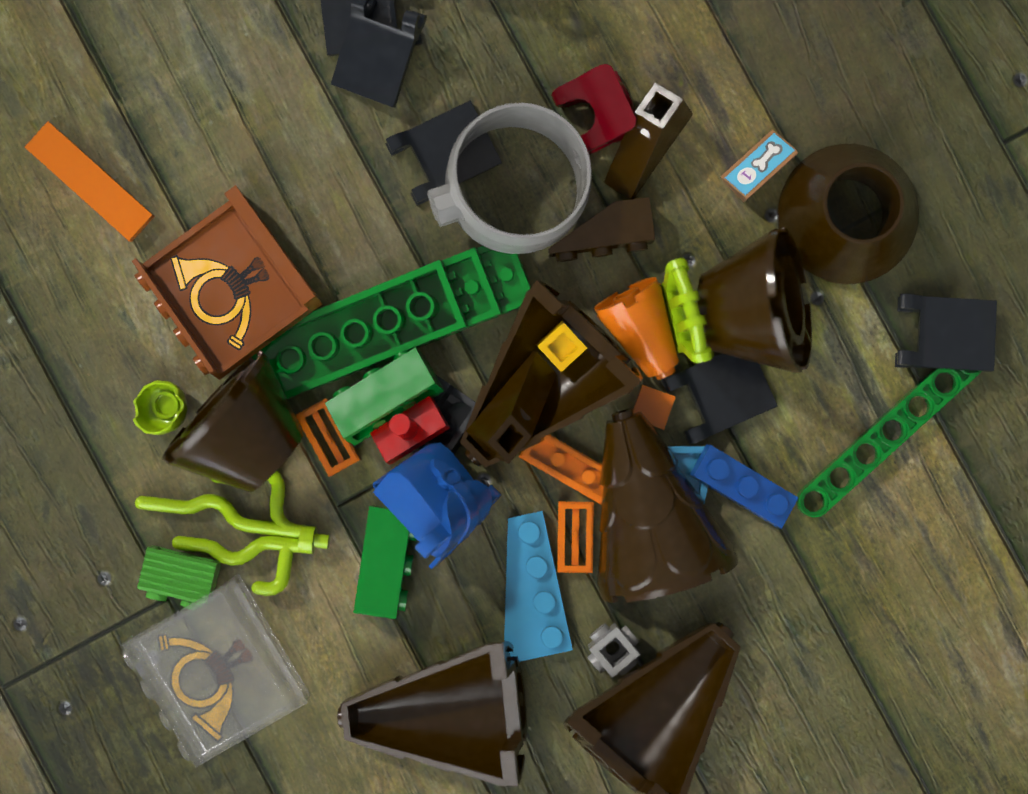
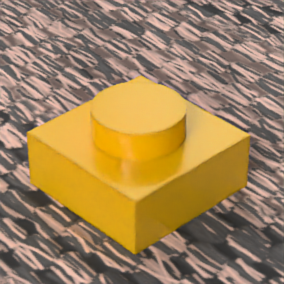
[536,321,587,372]

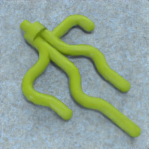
[135,471,330,596]

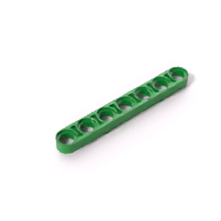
[796,368,982,518]

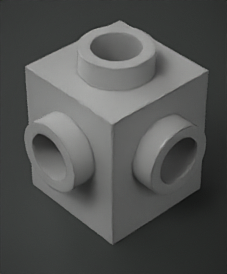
[587,623,640,678]

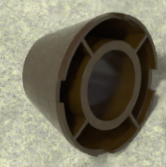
[777,144,919,284]
[697,228,812,373]
[162,351,304,492]

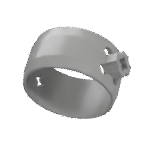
[427,103,592,254]

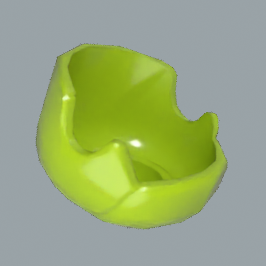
[133,380,188,435]

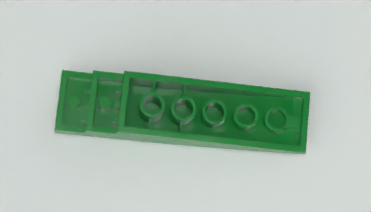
[251,246,531,399]

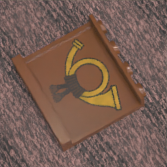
[132,185,323,380]

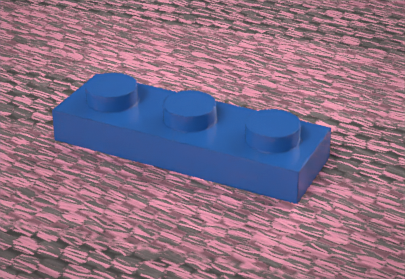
[689,444,798,529]

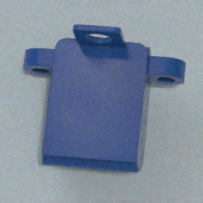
[373,443,502,570]

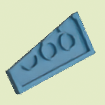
[504,511,573,662]

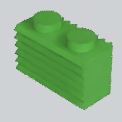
[137,545,221,610]

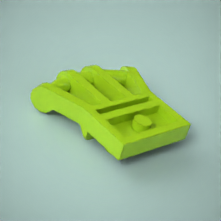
[661,258,713,363]

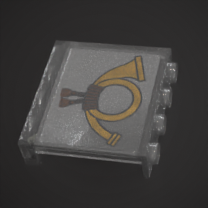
[122,574,311,767]

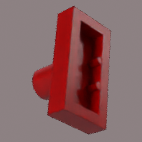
[370,396,450,465]

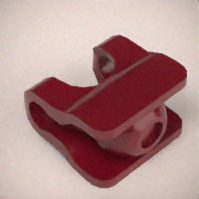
[551,64,637,155]

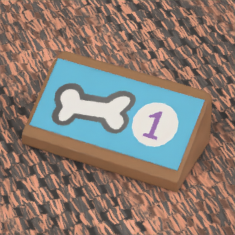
[720,129,799,203]

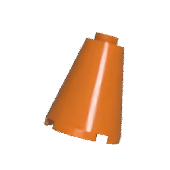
[594,277,679,380]

